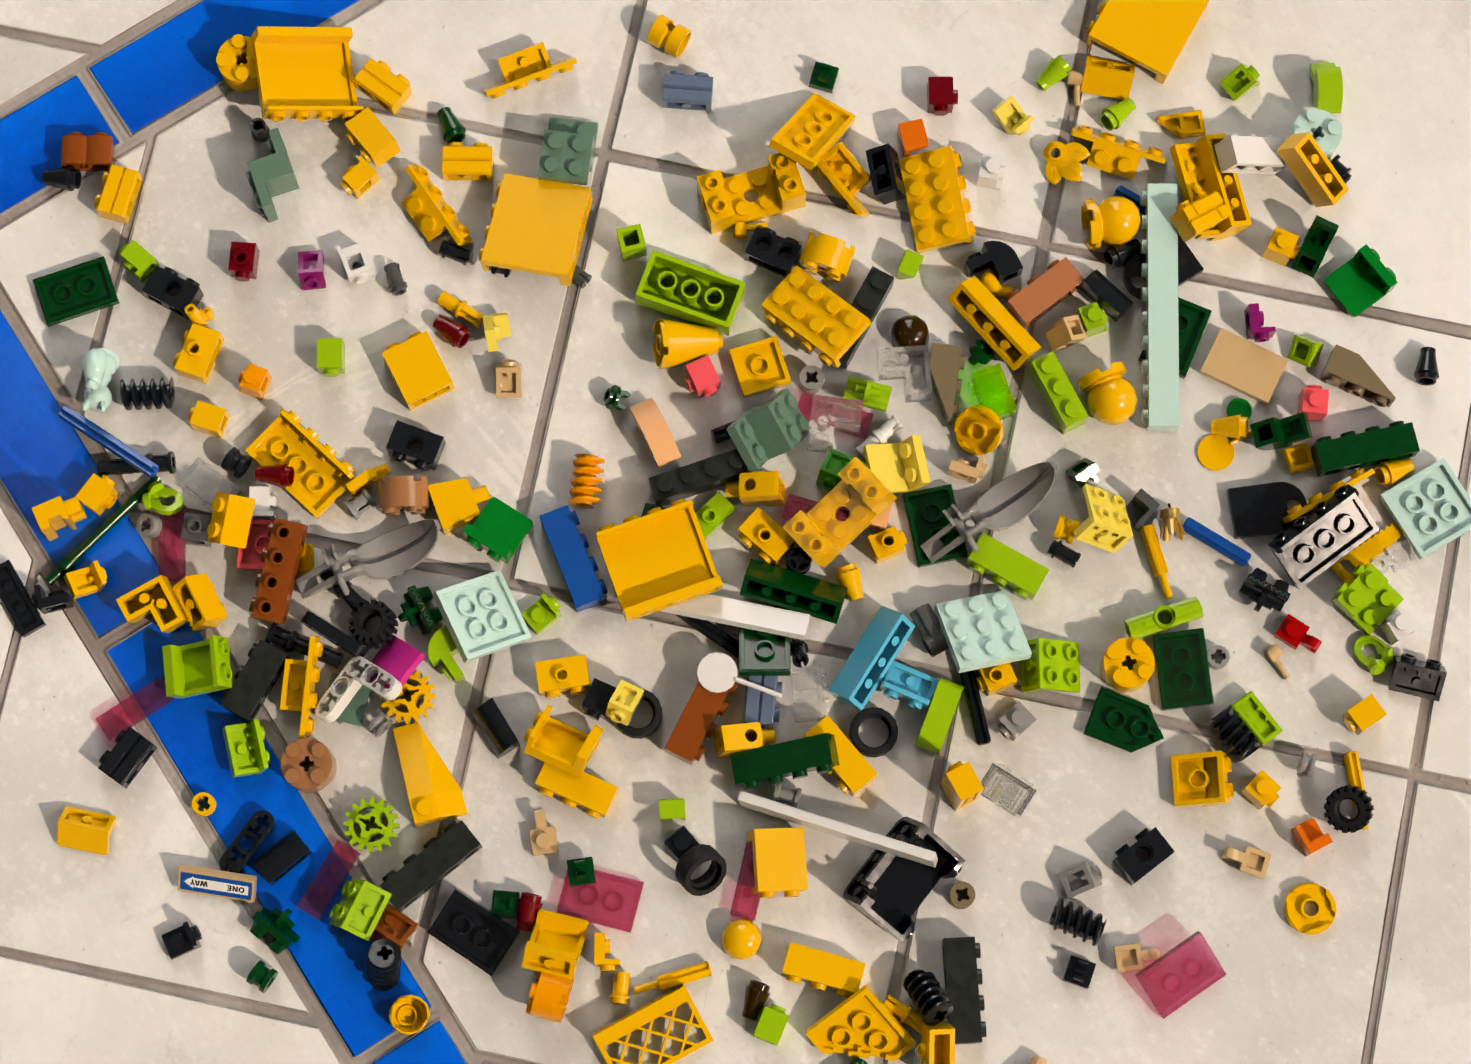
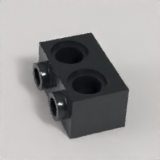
[744,227,802,277]

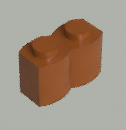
[61,132,115,171]

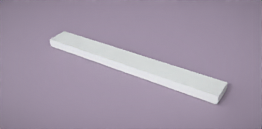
[607,582,810,640]
[738,791,938,868]

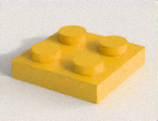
[729,336,792,398]

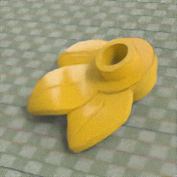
[1044,141,1090,185]

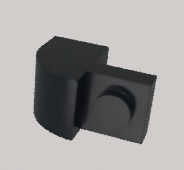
[964,241,1023,284]

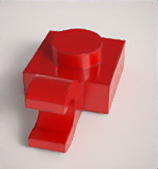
[1274,614,1322,654]

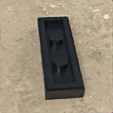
[0,560,46,638]

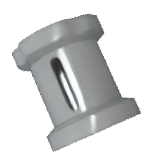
[343,488,377,520]
[772,783,802,808]

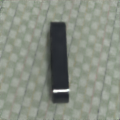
[300,611,369,658]
[219,810,276,873]

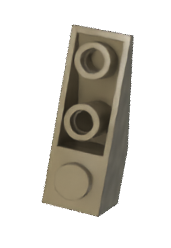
[927,342,966,425]
[1320,344,1396,407]

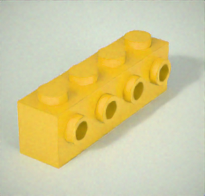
[947,276,1042,371]

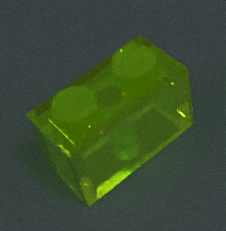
[968,363,1017,420]

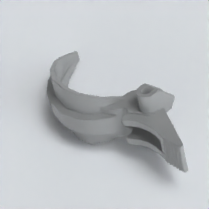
[920,461,1057,563]
[295,519,441,599]

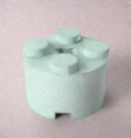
[1288,108,1342,159]

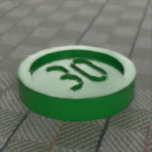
[1226,398,1252,419]

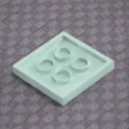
[1379,458,1471,560]
[433,570,532,663]
[934,590,1032,673]

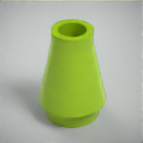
[1035,56,1071,92]
[1099,98,1136,131]

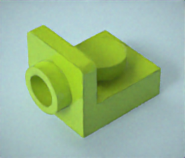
[1219,63,1261,101]
[521,593,561,635]

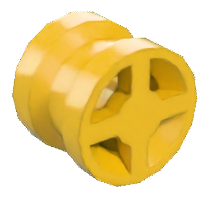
[1052,514,1080,544]

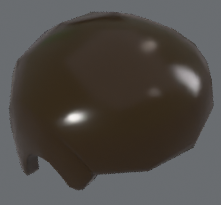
[891,315,929,355]

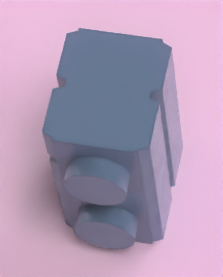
[662,70,713,111]
[743,676,783,728]

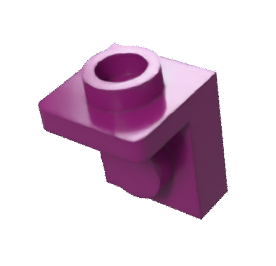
[298,250,326,290]
[1244,303,1276,342]

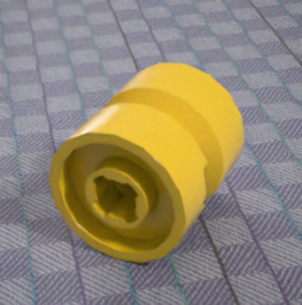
[647,14,692,58]

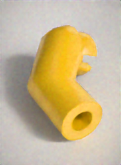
[981,269,1013,298]
[184,304,214,326]

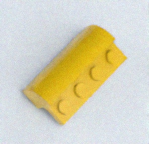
[1169,133,1252,241]

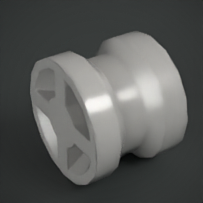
[799,365,824,395]

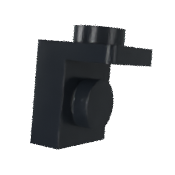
[32,584,74,614]
[161,921,202,960]

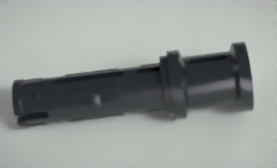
[97,451,176,476]
[265,622,343,669]

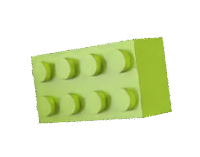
[635,250,746,336]

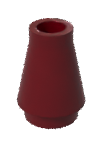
[433,315,471,348]
[255,464,295,489]
[516,892,543,932]

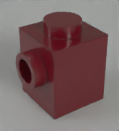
[927,77,958,116]
[228,241,260,281]

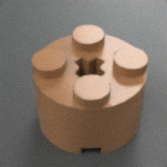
[377,476,429,516]
[281,738,337,793]

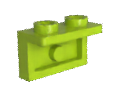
[222,719,270,778]

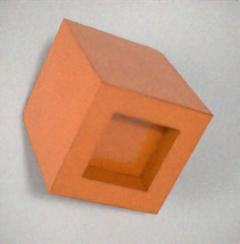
[897,118,929,157]
[1291,818,1333,856]

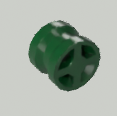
[246,960,278,993]

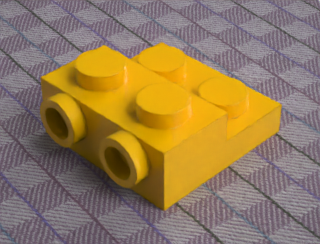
[1171,751,1234,807]

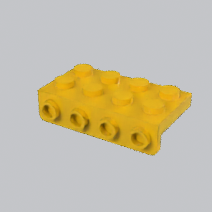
[899,145,976,253]
[761,265,872,368]
[245,409,355,519]

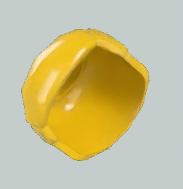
[721,918,762,960]
[389,994,430,1035]

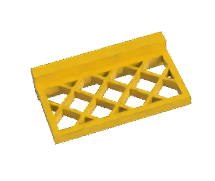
[592,984,714,1064]

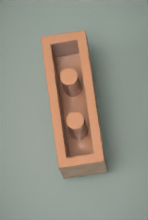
[1006,257,1084,329]

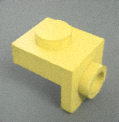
[991,96,1034,135]

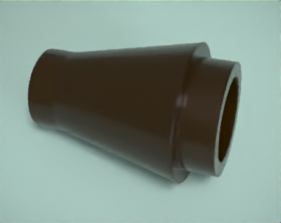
[742,980,771,1020]

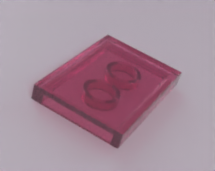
[556,869,644,933]
[1135,931,1227,1019]

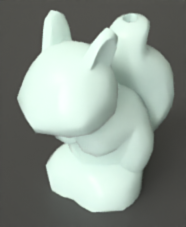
[82,348,120,412]

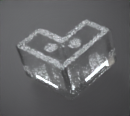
[876,345,932,403]
[807,395,863,454]

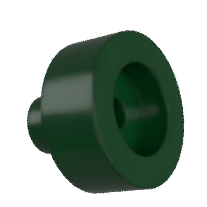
[968,340,994,366]

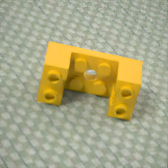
[697,153,806,234]
[783,456,897,568]

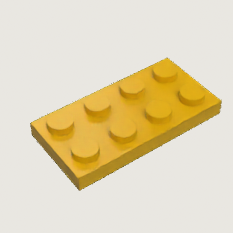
[769,93,856,170]

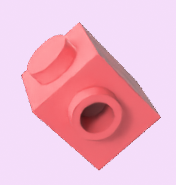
[685,355,721,398]
[1297,385,1329,421]

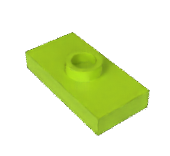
[695,491,736,540]
[1231,691,1283,747]

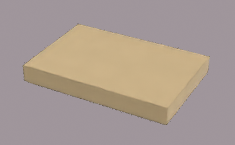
[1199,328,1289,405]

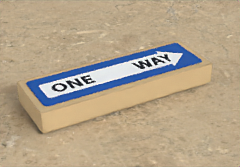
[177,864,257,903]

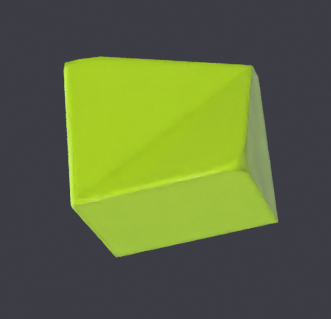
[896,249,924,280]
[1287,335,1324,367]
[659,798,686,821]

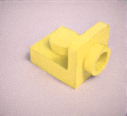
[483,313,511,352]
[605,679,644,726]

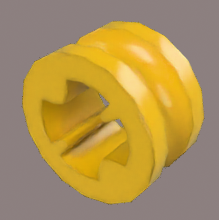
[191,792,216,817]

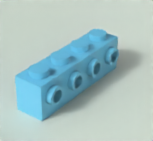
[828,606,915,711]

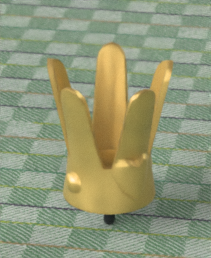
[1160,503,1186,542]

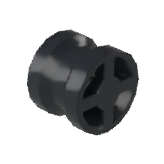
[221,447,252,479]
[786,547,812,574]

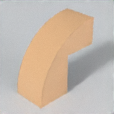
[630,398,682,468]

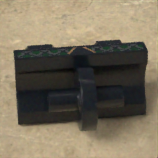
[1239,568,1290,612]

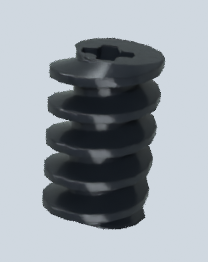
[120,377,175,410]
[1209,705,1262,763]
[1048,897,1107,947]
[368,939,401,991]
[903,969,954,1026]

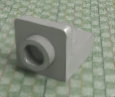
[996,701,1036,741]
[1058,861,1102,898]

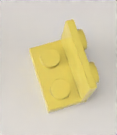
[863,435,931,493]
[1074,484,1133,553]

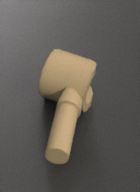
[1067,71,1083,106]
[1264,644,1290,680]

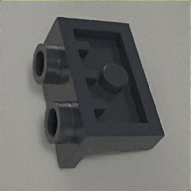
[1388,653,1447,701]

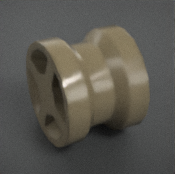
[948,882,975,909]

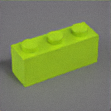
[1028,351,1088,434]
[966,533,1049,600]

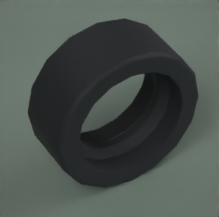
[616,689,662,739]
[849,707,898,758]
[675,844,727,896]

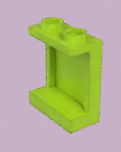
[162,635,232,699]

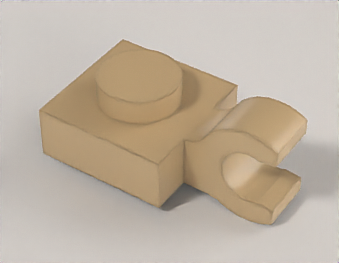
[529,809,559,856]
[1222,846,1272,879]
[1113,943,1161,973]

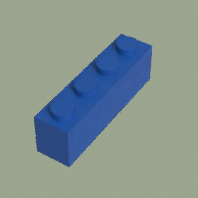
[540,505,608,613]

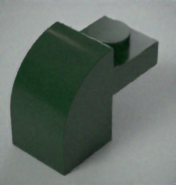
[1291,215,1339,278]
[1250,412,1313,450]

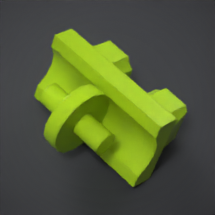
[842,376,892,412]

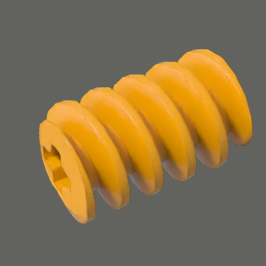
[568,454,605,509]

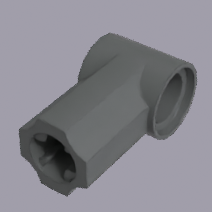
[910,603,949,657]

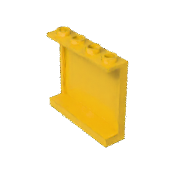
[1085,0,1209,84]
[251,26,364,122]
[479,173,593,286]
[595,499,723,622]

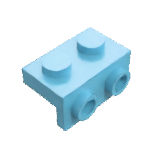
[880,661,939,710]

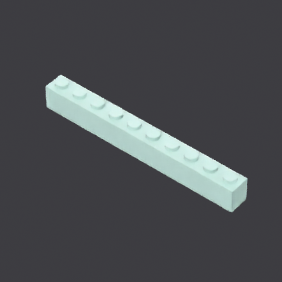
[1140,183,1179,431]

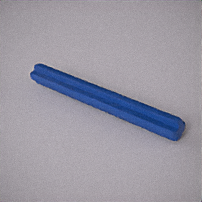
[58,406,159,477]

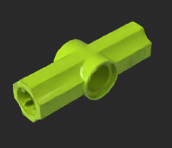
[1124,596,1204,639]

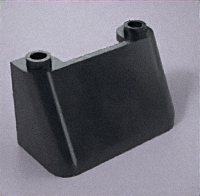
[843,817,966,942]

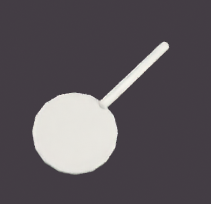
[697,652,782,698]

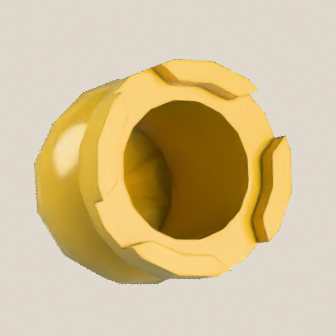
[1081,196,1141,249]
[1077,361,1137,425]

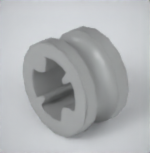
[137,514,162,538]
[1207,645,1230,670]
[368,712,393,738]
[1297,751,1316,776]

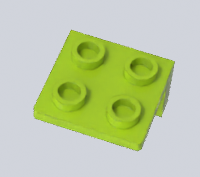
[1020,638,1080,693]
[329,877,392,941]

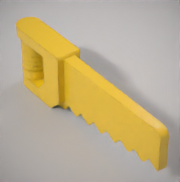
[1330,522,1403,583]

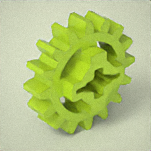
[343,797,400,854]

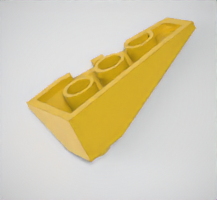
[393,722,468,827]

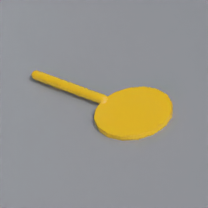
[1197,418,1269,471]

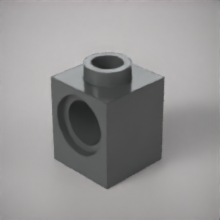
[181,513,212,547]

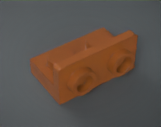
[369,904,418,951]

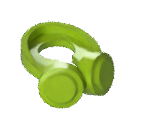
[142,481,184,515]
[1354,635,1394,675]

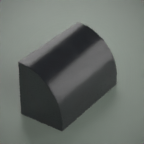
[1080,269,1134,322]
[472,698,520,759]
[253,829,313,886]

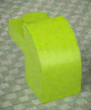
[1309,61,1343,114]
[428,625,465,683]

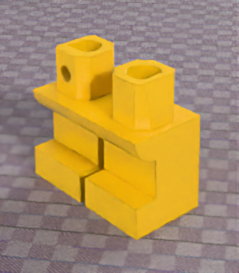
[32,496,88,541]

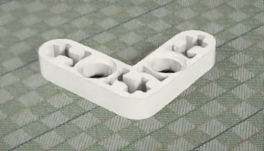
[315,656,402,723]

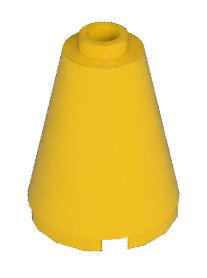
[653,319,723,369]

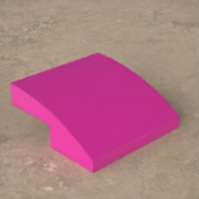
[370,634,425,689]

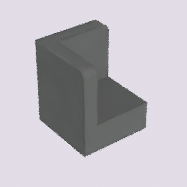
[1126,488,1160,532]

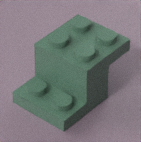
[538,117,598,185]
[246,128,299,223]
[726,388,811,472]

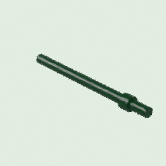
[44,475,162,586]

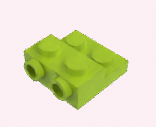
[1332,563,1404,635]

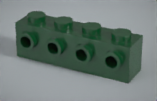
[1310,421,1420,477]
[739,559,848,624]
[730,733,840,790]

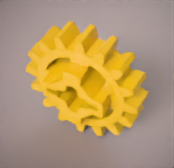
[380,670,436,725]

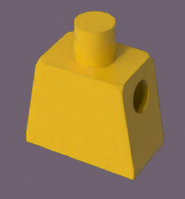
[726,471,785,506]
[428,478,491,535]
[713,722,776,759]

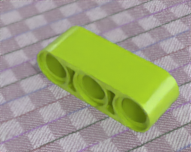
[915,678,964,755]

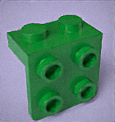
[1324,244,1398,317]
[462,497,533,564]

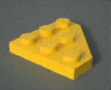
[805,985,916,1061]

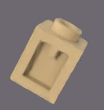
[496,360,522,398]
[947,455,987,484]

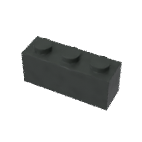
[221,639,290,722]

